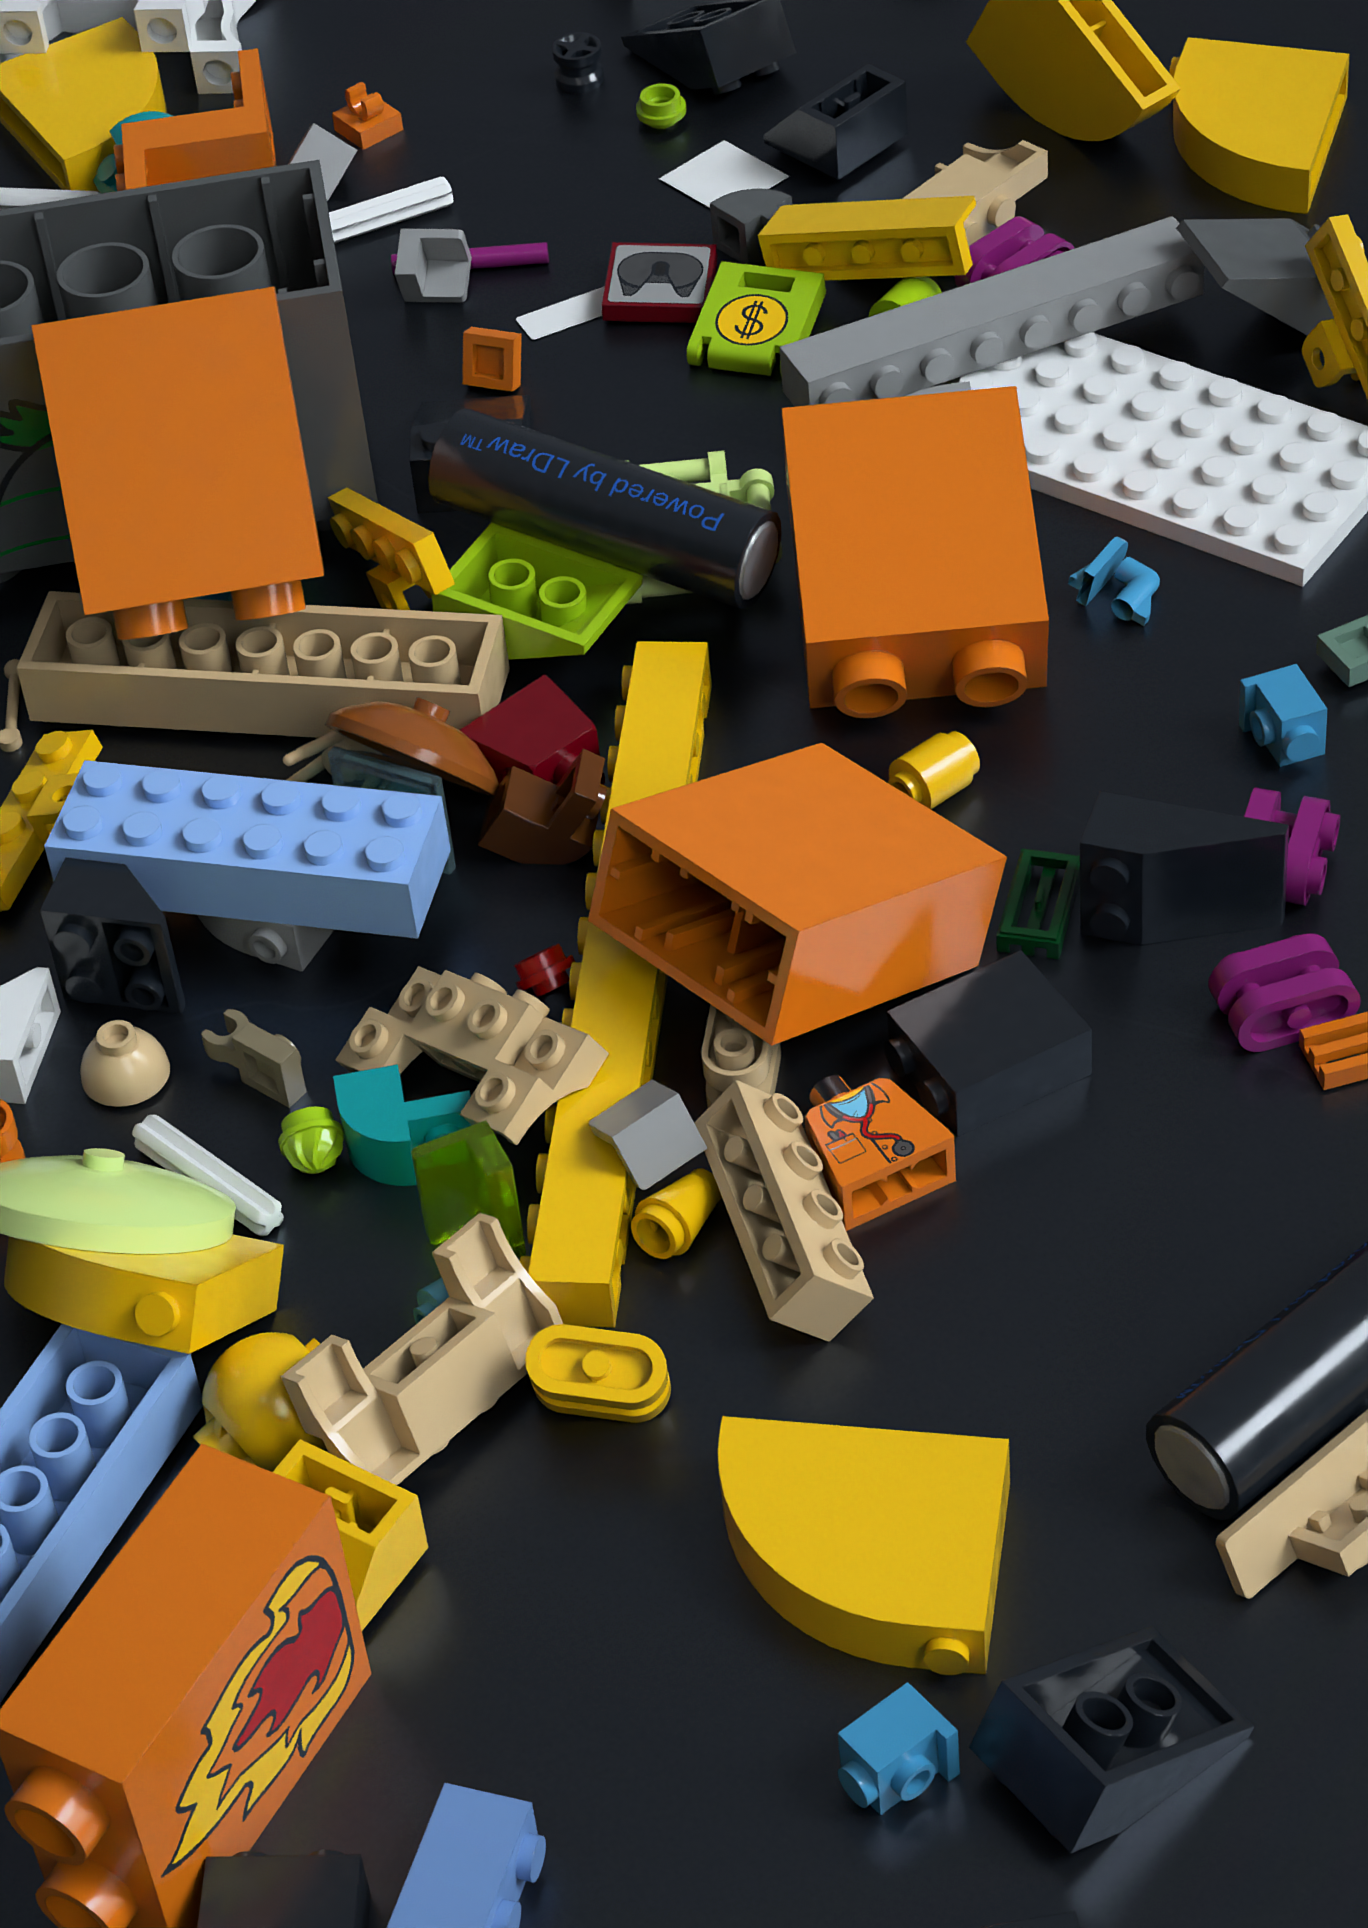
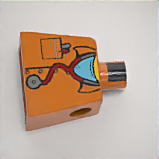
[804,1075,956,1231]

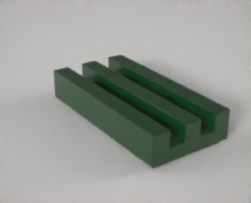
[996,848,1080,959]

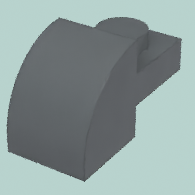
[710,189,792,265]

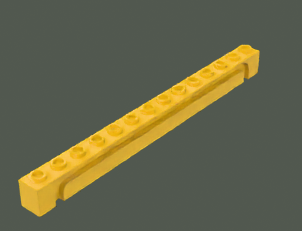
[520,641,712,1328]

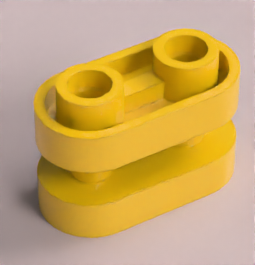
[525,1324,671,1423]

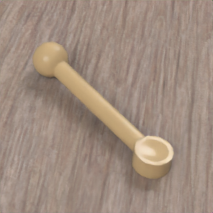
[0,659,23,752]

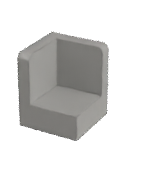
[288,123,357,201]
[395,228,472,303]
[588,1080,707,1190]

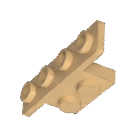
[1216,1409,1368,1598]

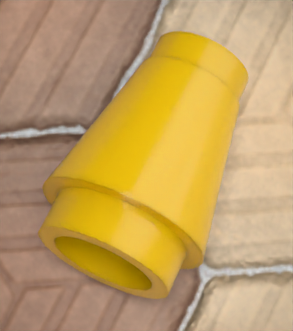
[631,1168,722,1259]

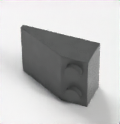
[1176,218,1334,335]

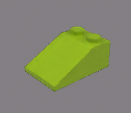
[431,522,643,660]

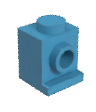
[1239,664,1327,767]
[837,1682,960,1815]

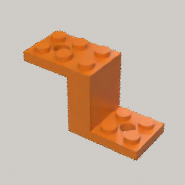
[114,48,276,191]

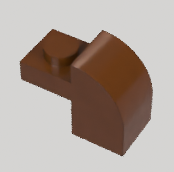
[478,748,607,865]

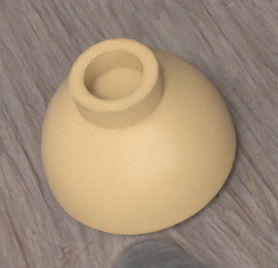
[80,1020,170,1107]

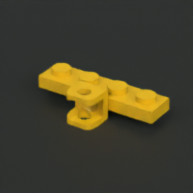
[1302,214,1368,399]
[327,487,455,610]
[0,729,103,911]

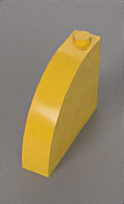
[966,0,1181,141]
[0,17,166,192]
[1169,37,1349,214]
[4,1235,284,1354]
[718,1416,1010,1675]

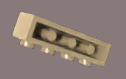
[694,1080,874,1342]

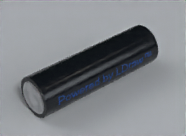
[428,407,782,609]
[1146,1241,1368,1520]

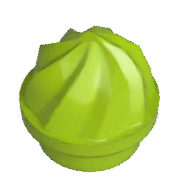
[278,1106,344,1175]

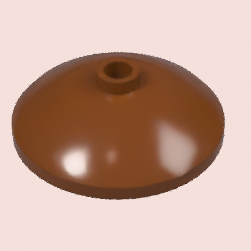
[325,697,499,796]

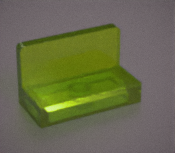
[411,1120,526,1258]

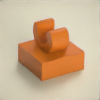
[332,82,403,150]
[462,327,522,392]

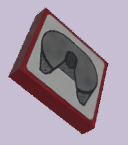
[602,242,717,323]

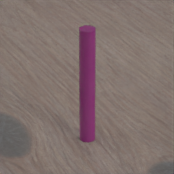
[391,242,549,275]

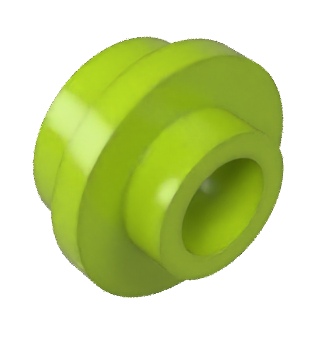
[636,83,686,129]

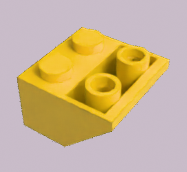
[273,1439,428,1631]

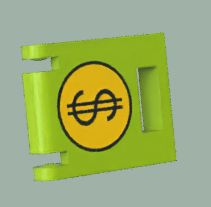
[687,261,826,376]

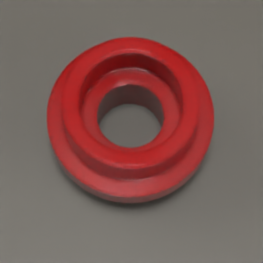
[514,943,575,997]

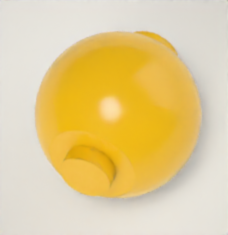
[193,1332,326,1472]

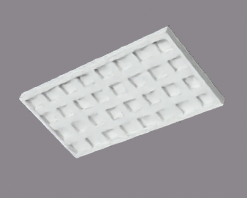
[952,332,1368,587]

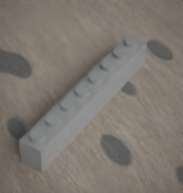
[780,216,1204,407]

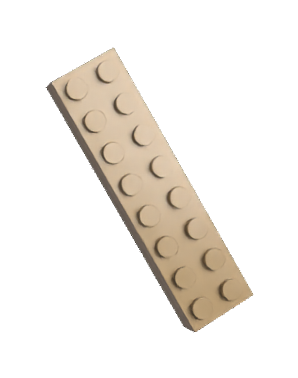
[16,591,510,738]

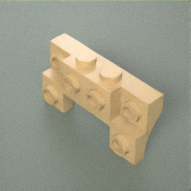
[902,140,1048,246]
[336,966,609,1145]
[281,1213,563,1485]

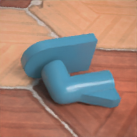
[1068,536,1160,626]

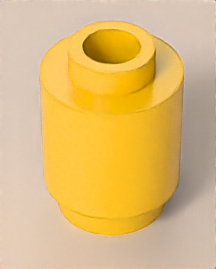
[888,731,980,809]

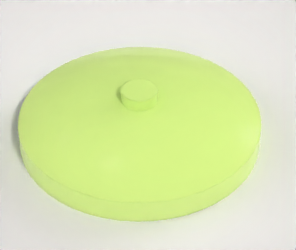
[0,1148,236,1254]

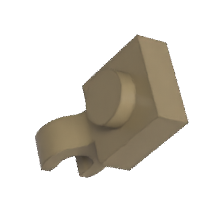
[201,1009,307,1108]

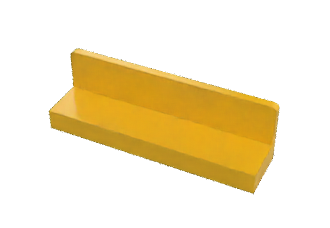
[758,196,976,281]

